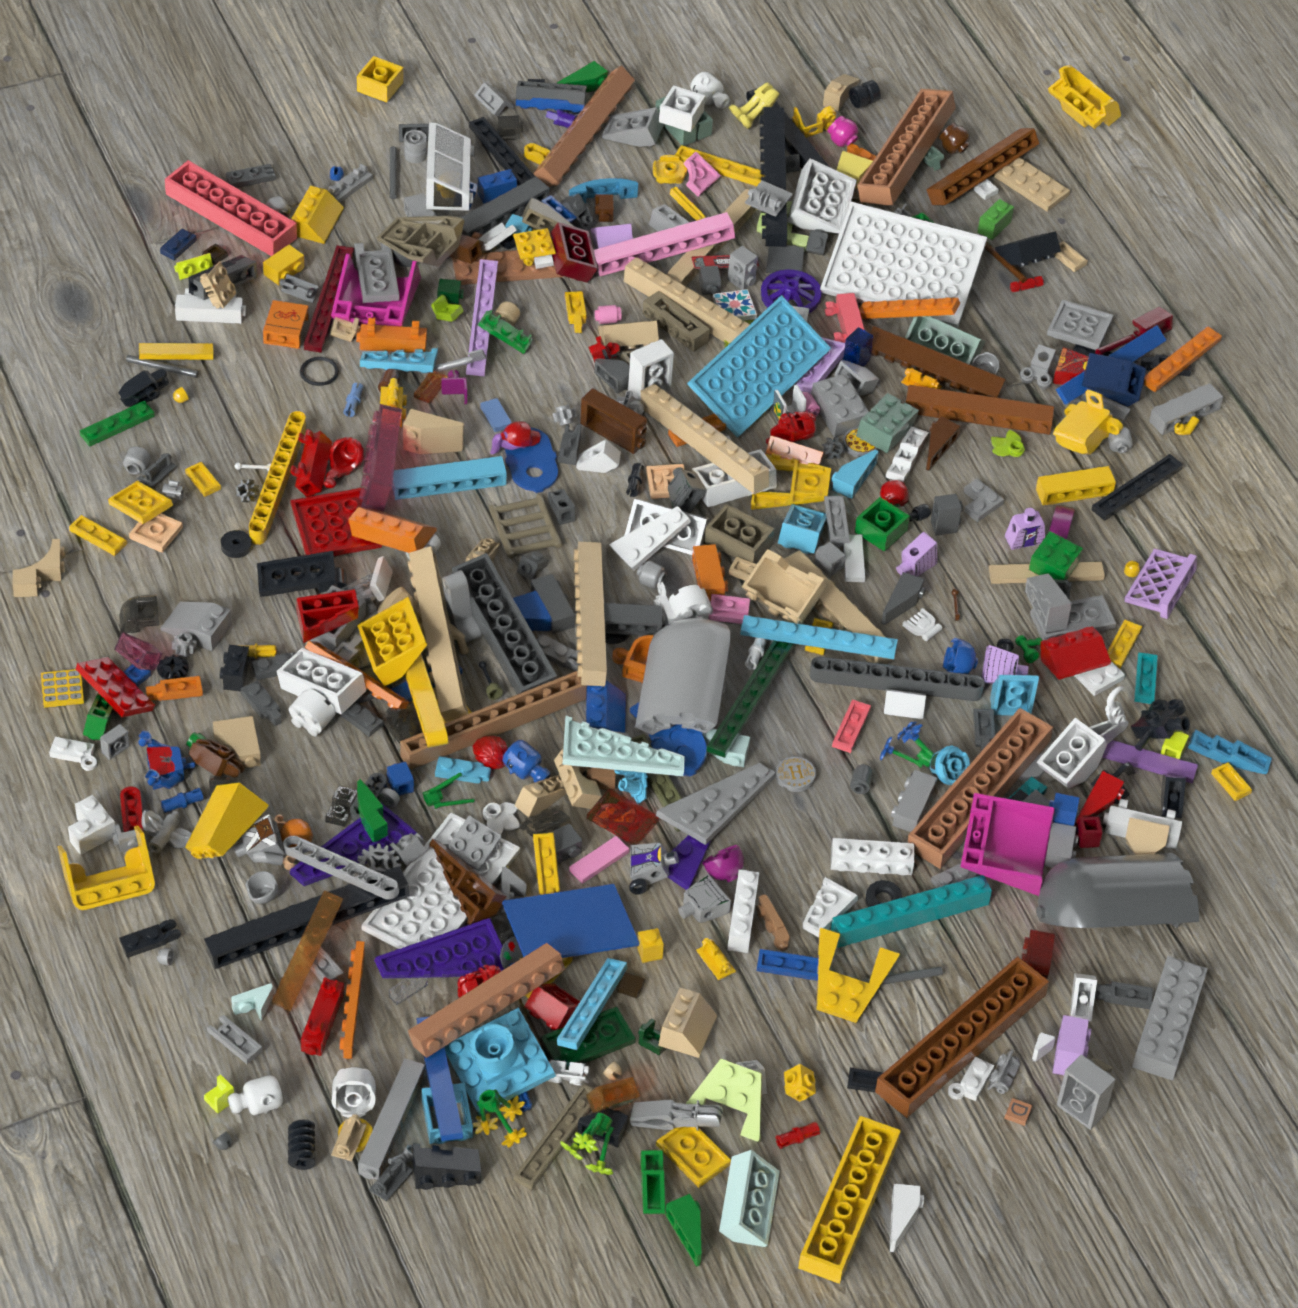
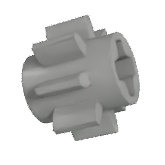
[553,404,577,426]
[162,480,184,504]
[171,633,197,657]

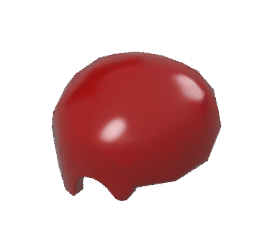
[879,480,909,507]

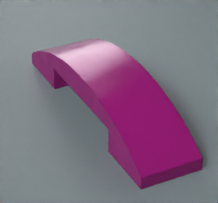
[1049,505,1075,540]

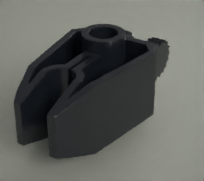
[118,369,169,407]

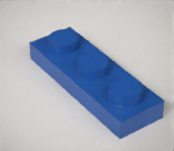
[756,949,818,981]

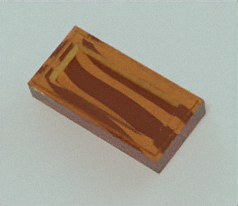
[414,371,447,404]

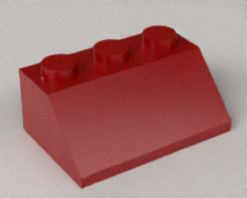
[1041,626,1111,680]

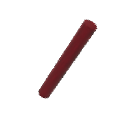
[1095,334,1136,355]

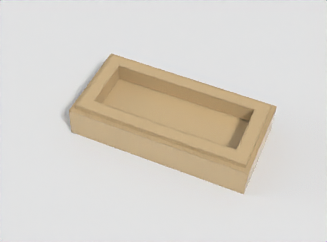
[1054,241,1088,272]

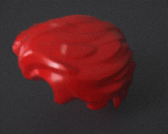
[473,736,508,769]

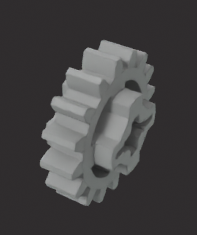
[357,844,401,876]

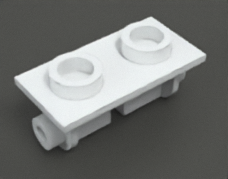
[549,1060,589,1086]

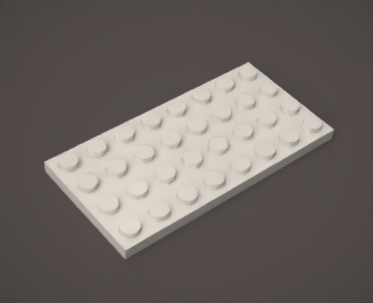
[362,813,520,949]

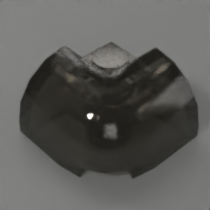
[119,594,159,634]

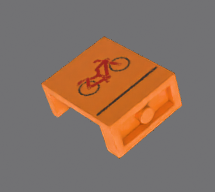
[263,300,309,349]

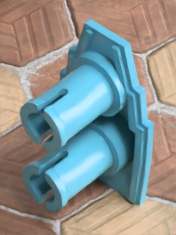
[614,770,648,804]

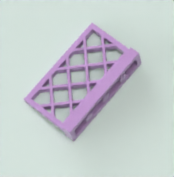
[1125,548,1197,619]

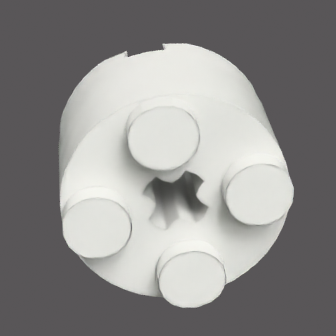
[669,585,713,621]
[289,689,335,737]
[332,1067,376,1118]

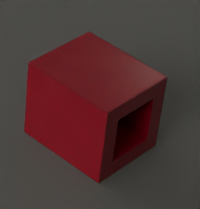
[1076,817,1103,848]

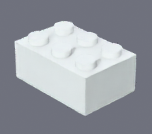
[628,339,674,401]

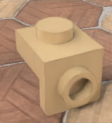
[330,317,360,342]

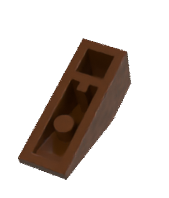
[926,416,960,471]

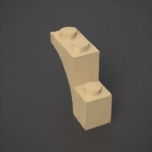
[12,539,65,597]

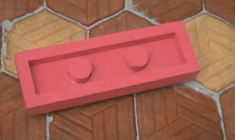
[832,699,871,753]

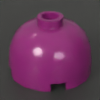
[702,845,744,882]

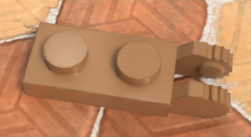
[756,894,790,951]

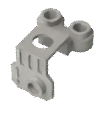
[1020,344,1059,389]

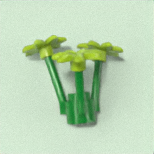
[560,1113,614,1175]

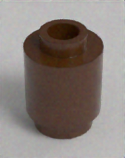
[378,369,400,393]

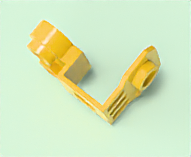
[792,106,836,138]

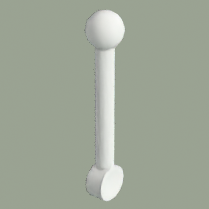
[235,462,271,471]

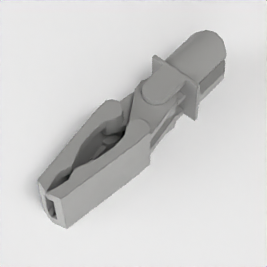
[630,1100,723,1131]

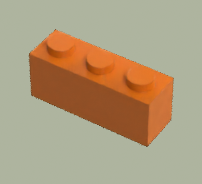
[692,544,728,601]

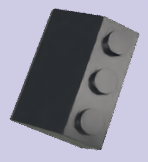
[995,231,1061,267]

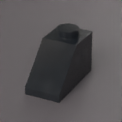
[1161,774,1186,818]
[578,1108,628,1147]

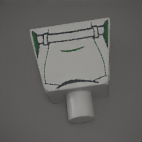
[678,874,731,923]

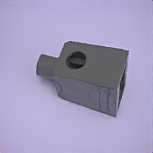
[668,467,707,513]

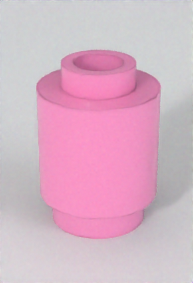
[594,305,622,324]
[802,392,820,416]

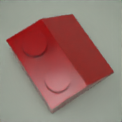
[524,983,580,1030]

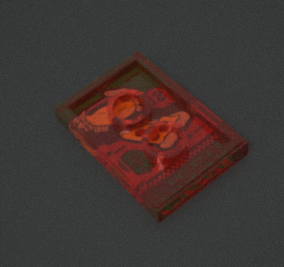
[586,788,659,845]

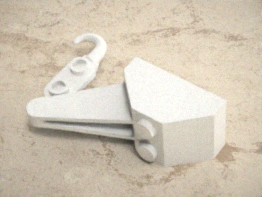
[1037,686,1128,789]

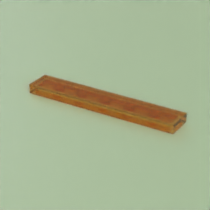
[271,890,343,1012]

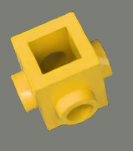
[784,1064,816,1102]

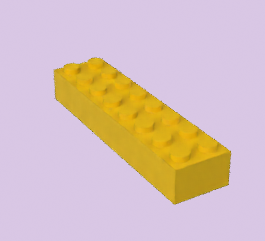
[798,1116,901,1284]

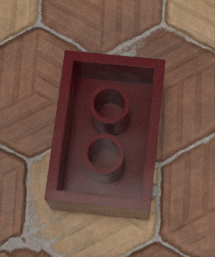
[550,222,598,283]

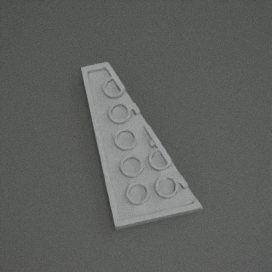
[656,763,776,845]

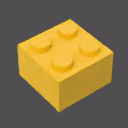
[357,56,403,102]

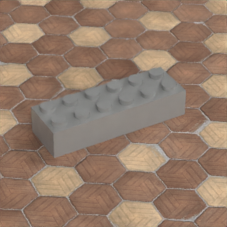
[1132,956,1208,1080]

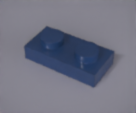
[160,228,197,261]

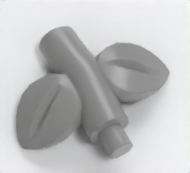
[142,810,192,853]

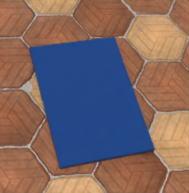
[502,884,640,958]

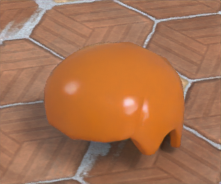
[280,819,313,847]

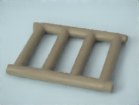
[489,494,562,559]

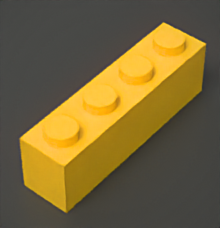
[1036,466,1116,506]

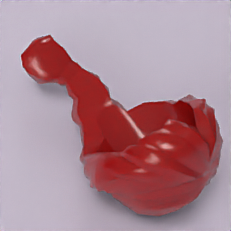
[324,437,364,489]

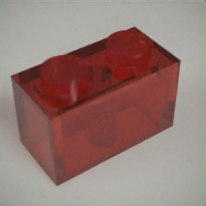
[1021,929,1055,979]

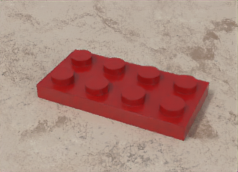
[75,657,155,717]

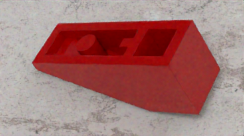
[1074,771,1125,829]

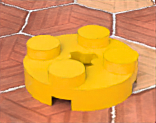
[652,155,687,184]

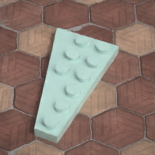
[562,716,684,776]

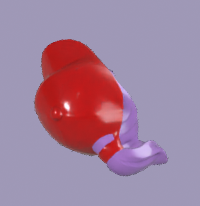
[490,421,541,454]

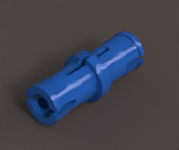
[161,788,204,813]

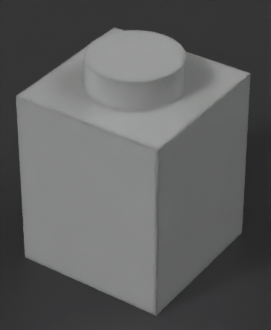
[814,542,846,577]

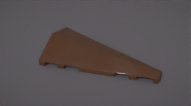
[429,839,507,925]

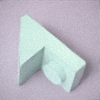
[231,983,273,1020]

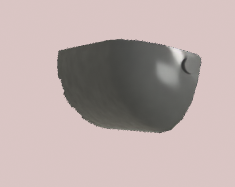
[1036,853,1199,928]

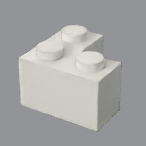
[68,795,115,855]

